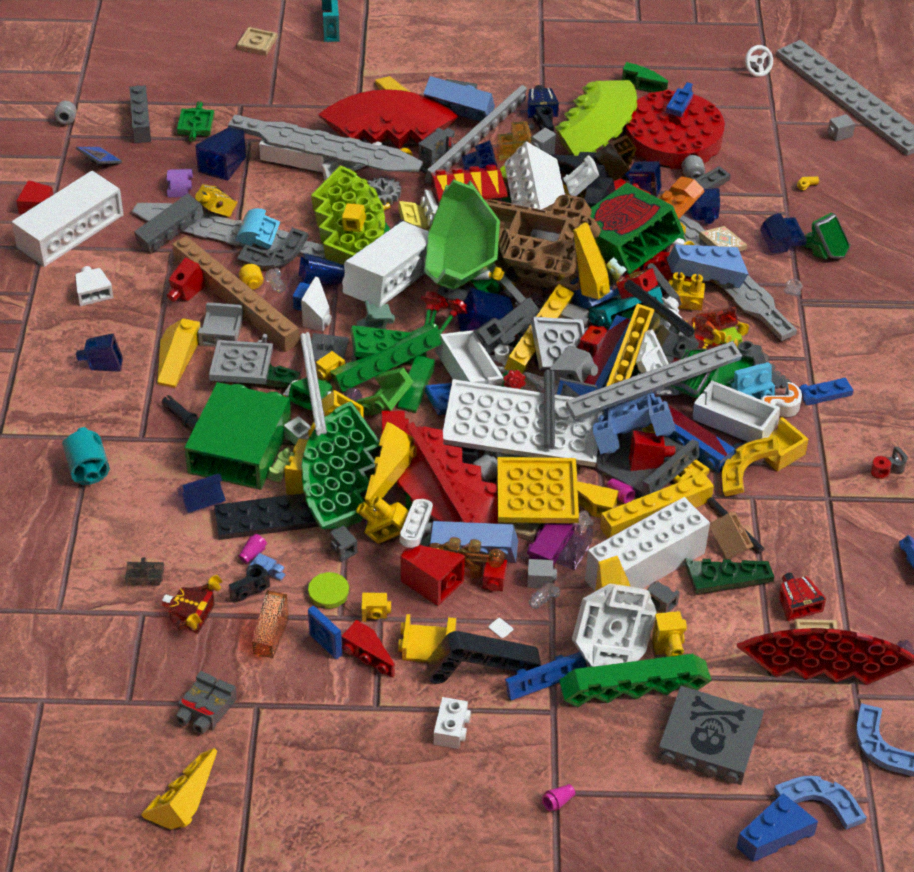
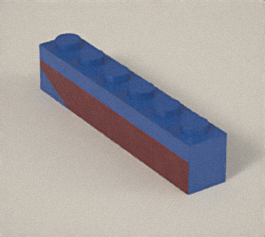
[583,315,631,390]
[642,394,735,473]

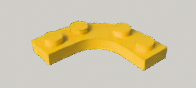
[722,436,780,497]

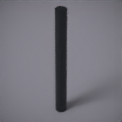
[707,497,765,553]

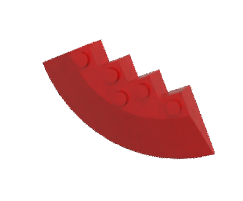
[318,89,458,148]
[381,426,498,524]
[737,628,914,685]

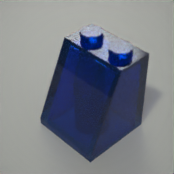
[195,127,246,181]
[457,288,513,332]

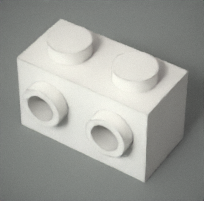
[434,697,471,749]

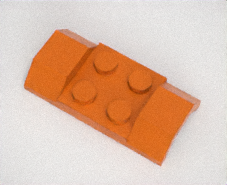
[659,176,705,219]

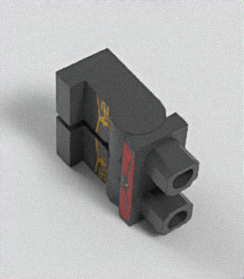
[418,128,455,173]
[176,671,237,734]

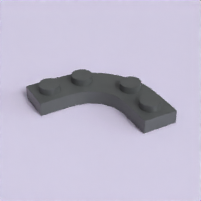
[237,227,309,269]

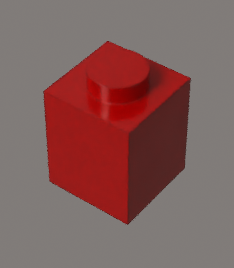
[483,557,507,592]

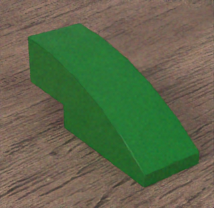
[622,62,669,93]
[398,355,434,413]

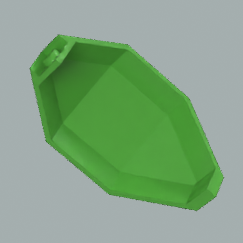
[424,179,500,290]

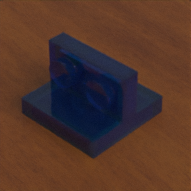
[177,473,226,513]

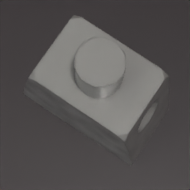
[550,346,598,383]

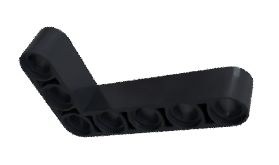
[427,631,541,684]

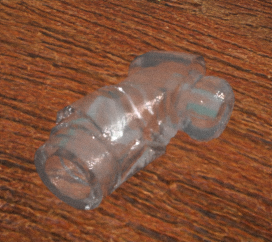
[265,268,286,293]
[528,583,561,609]

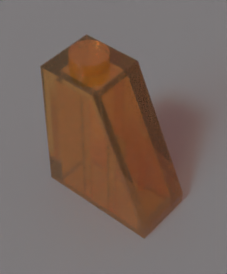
[252,590,289,659]

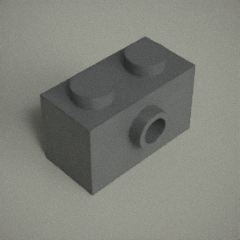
[656,325,699,359]

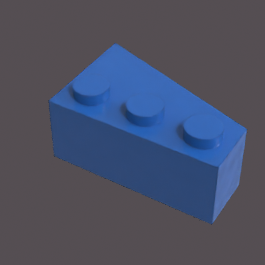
[736,793,818,862]

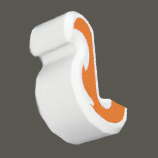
[761,382,802,417]

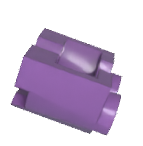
[167,169,193,198]

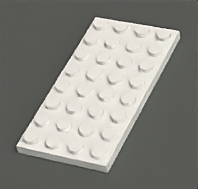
[443,379,603,467]

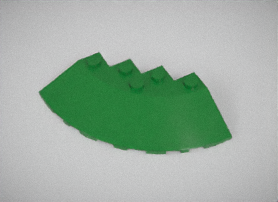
[301,401,382,529]

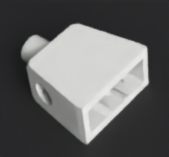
[76,266,114,306]

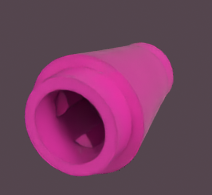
[607,478,635,504]
[238,534,267,564]
[542,784,575,812]

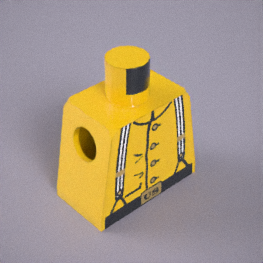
[195,185,237,217]

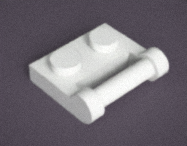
[563,156,599,196]

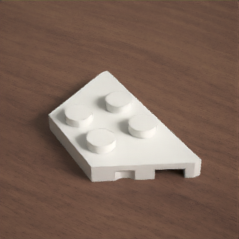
[636,329,683,395]

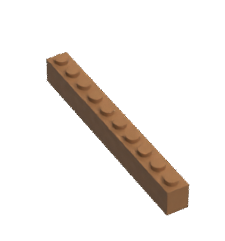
[172,236,300,352]

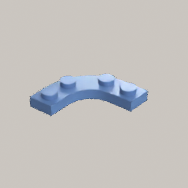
[856,703,914,777]
[774,776,867,829]

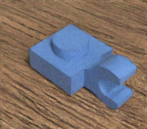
[248,553,285,581]

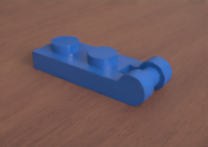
[799,377,854,405]

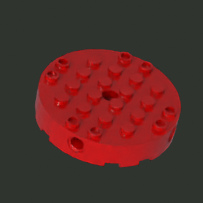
[624,90,725,169]

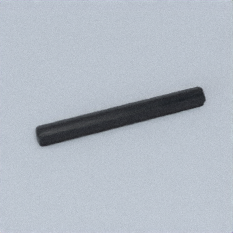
[624,280,695,337]

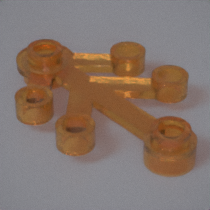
[429,537,505,578]

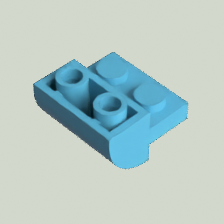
[235,208,280,250]
[731,362,775,400]

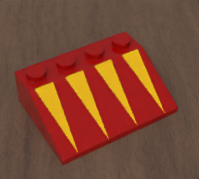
[431,165,507,202]

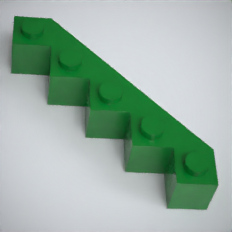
[559,654,712,707]

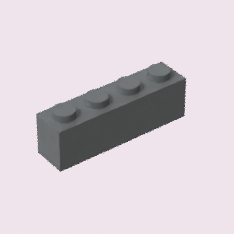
[129,85,151,143]
[134,193,204,254]

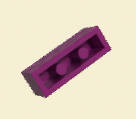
[527,523,576,566]

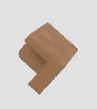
[710,511,753,559]

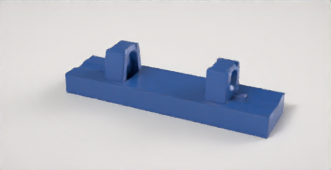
[505,651,587,701]

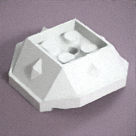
[572,584,656,667]

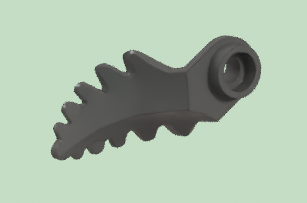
[738,341,792,388]

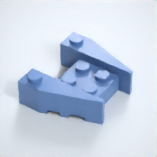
[593,392,676,454]

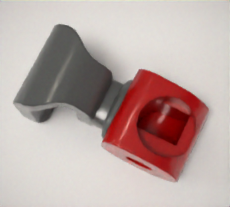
[871,447,908,479]

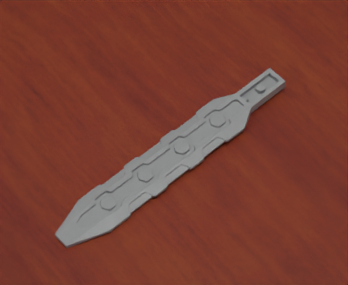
[228,115,423,172]
[132,203,326,263]
[679,215,797,341]

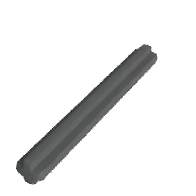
[544,370,555,450]

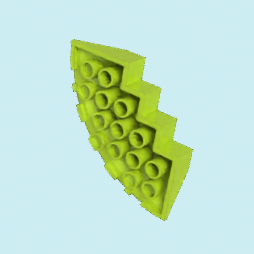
[555,80,638,156]
[311,165,385,265]

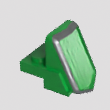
[800,213,851,259]
[670,348,719,398]

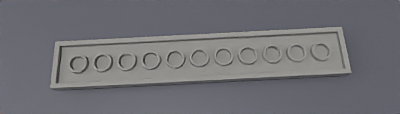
[776,40,914,156]

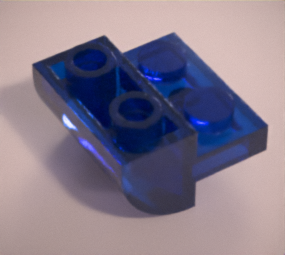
[462,140,498,170]
[760,213,807,253]

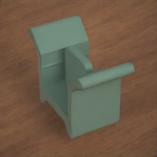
[356,300,395,329]

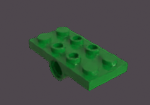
[350,325,427,363]

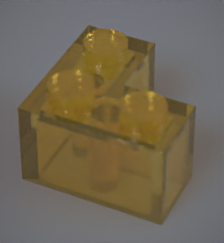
[497,121,532,161]

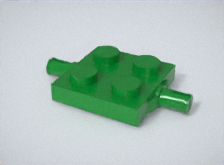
[177,101,215,142]

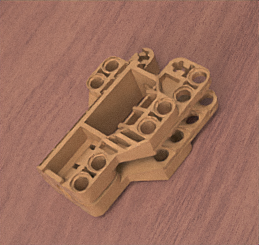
[485,195,601,290]

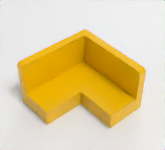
[764,417,809,472]

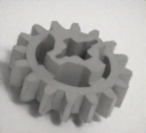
[368,176,401,205]

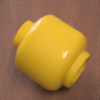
[239,264,264,290]

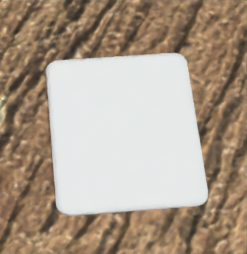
[488,618,514,638]

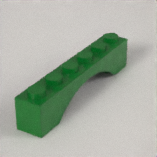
[330,324,442,392]

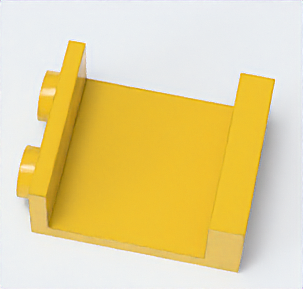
[398,614,456,662]

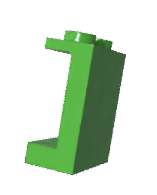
[356,367,414,416]

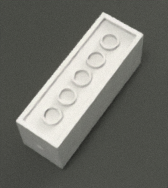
[504,142,565,241]
[12,171,124,267]
[342,221,429,308]
[585,497,710,591]

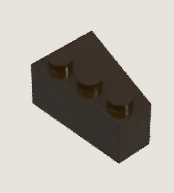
[595,135,637,181]

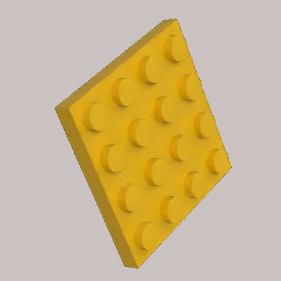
[497,457,579,523]

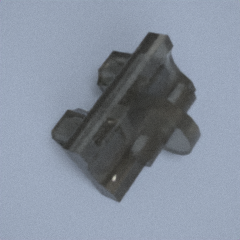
[125,557,164,586]

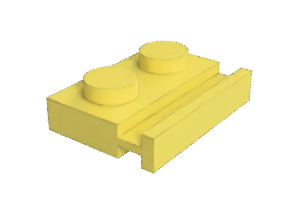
[398,201,429,231]

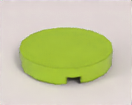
[308,572,349,609]

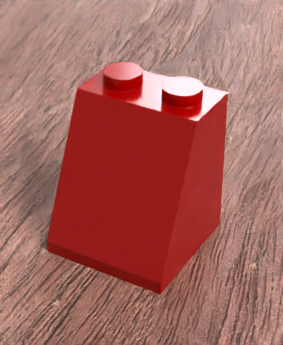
[400,545,465,606]

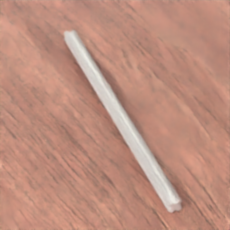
[300,332,327,436]

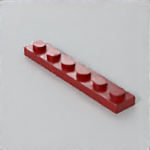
[406,422,475,523]

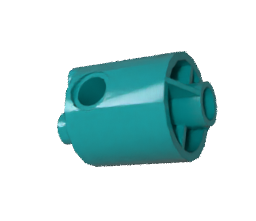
[62,427,110,485]

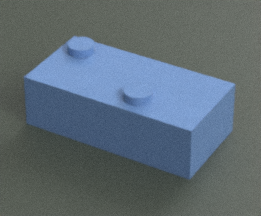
[423,76,495,122]

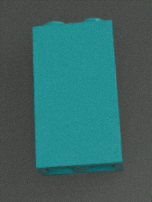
[322,0,340,42]
[588,287,663,327]

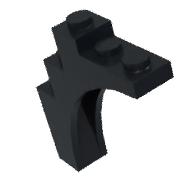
[549,152,616,208]

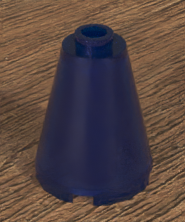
[299,253,345,286]

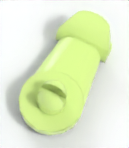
[267,447,294,482]

